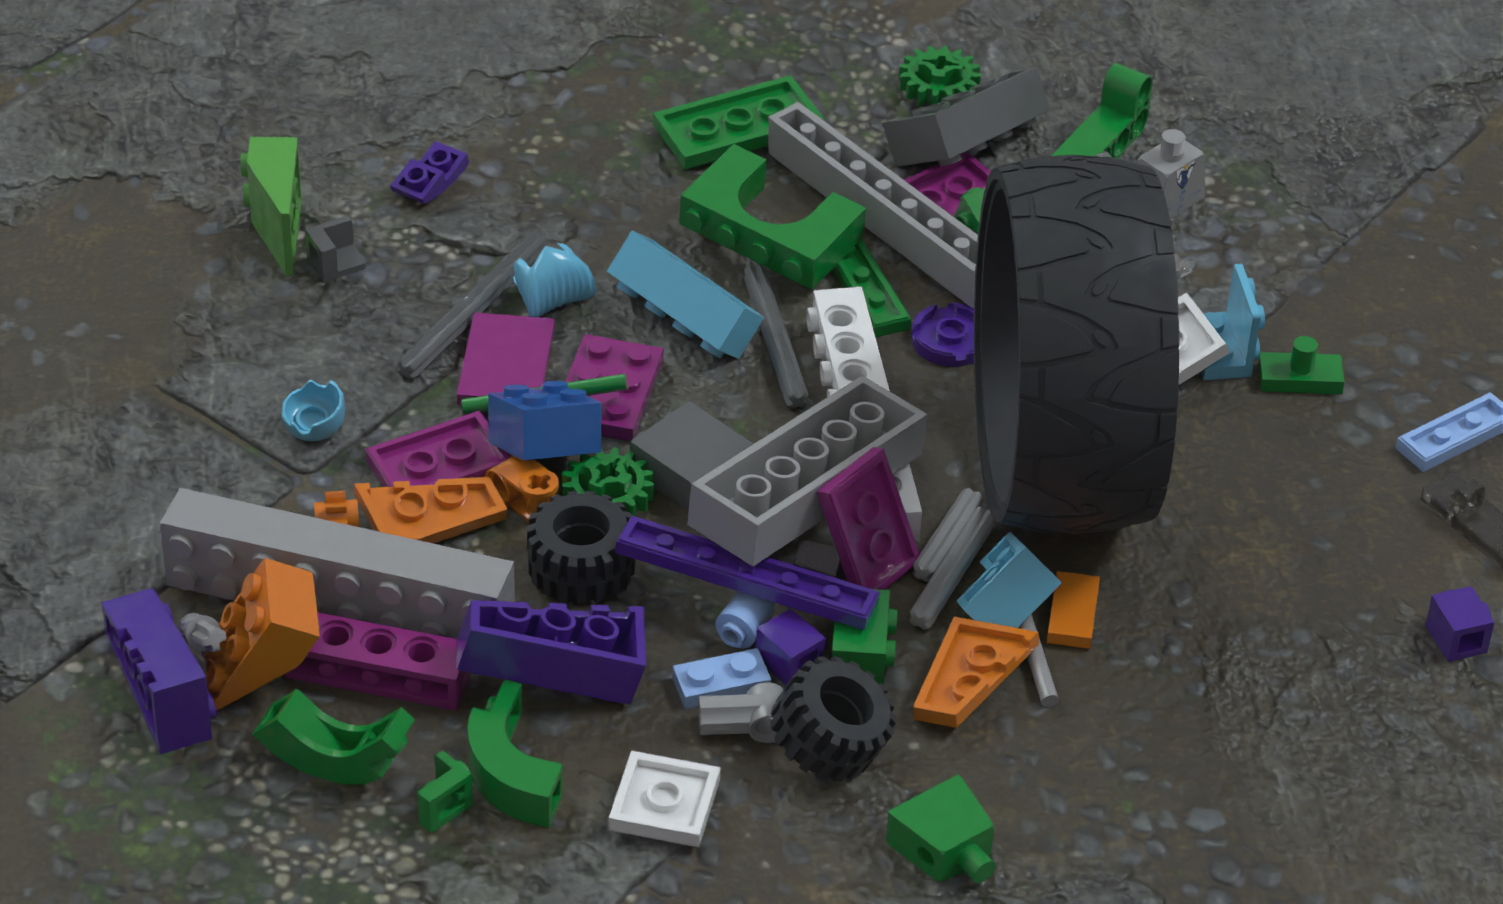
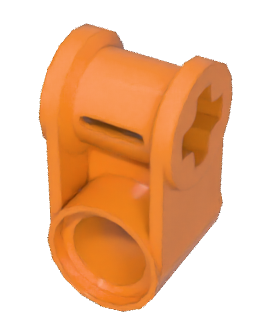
[485,456,559,524]

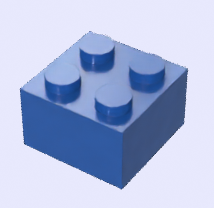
[488,381,601,460]

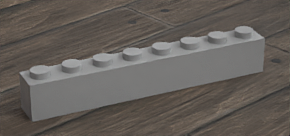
[768,102,978,308]

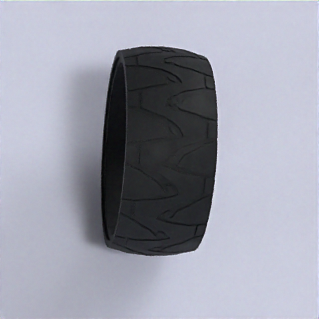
[974,155,1179,534]

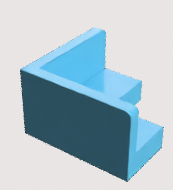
[957,531,1062,628]

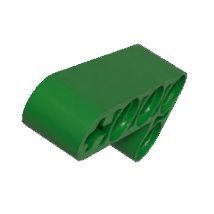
[1052,63,1153,159]

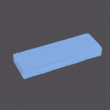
[1395,392,1503,472]

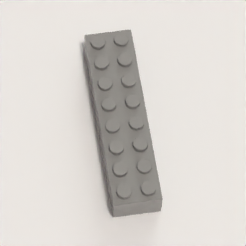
[160,488,515,639]

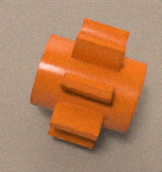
[314,491,359,527]

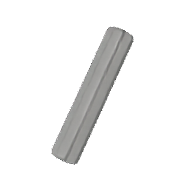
[913,488,983,582]

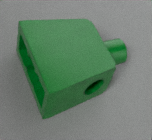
[886,774,996,883]

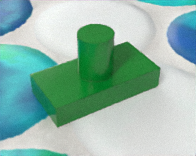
[1258,336,1345,394]

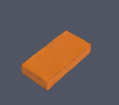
[1047,571,1100,649]

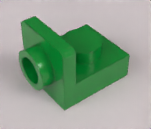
[417,751,473,834]

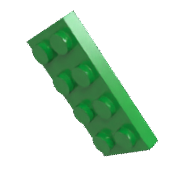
[653,75,824,169]

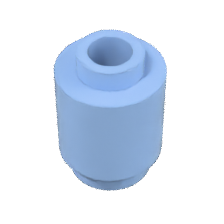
[715,591,775,648]

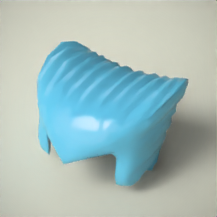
[513,243,597,317]

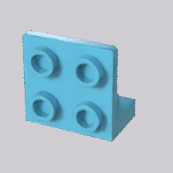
[1201,264,1265,380]

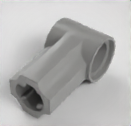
[698,682,784,743]

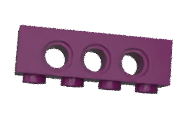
[285,613,472,711]

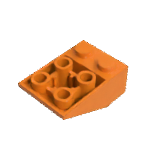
[201,558,320,711]

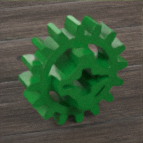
[898,46,981,106]
[562,447,654,517]

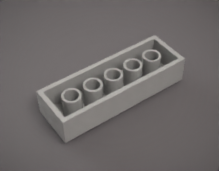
[687,375,928,566]

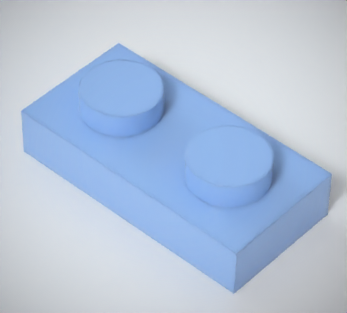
[672,648,771,709]

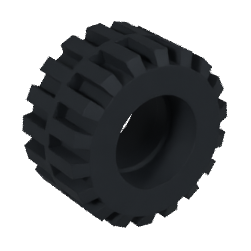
[527,491,636,604]
[770,656,896,781]

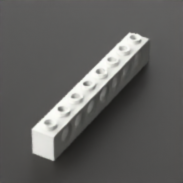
[806,287,922,542]

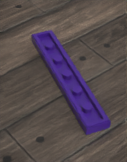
[615,516,880,630]

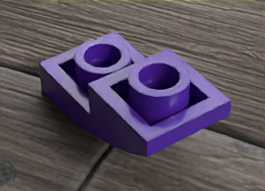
[390,141,470,204]

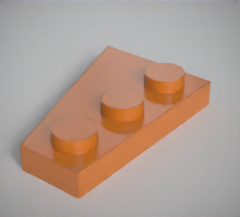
[354,477,507,544]
[913,616,1039,728]

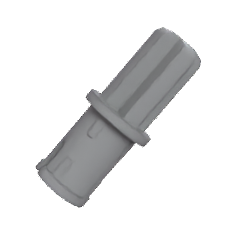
[179,613,226,652]

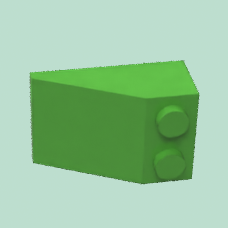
[240,137,302,275]

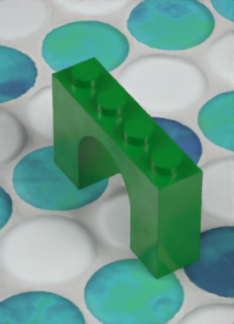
[679,144,866,290]

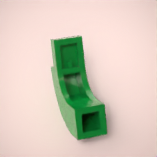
[468,680,563,828]
[252,689,415,784]

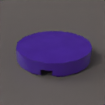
[911,303,974,367]

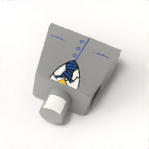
[1137,129,1205,219]

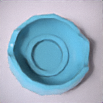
[281,380,346,442]

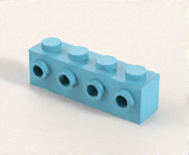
[607,231,765,359]

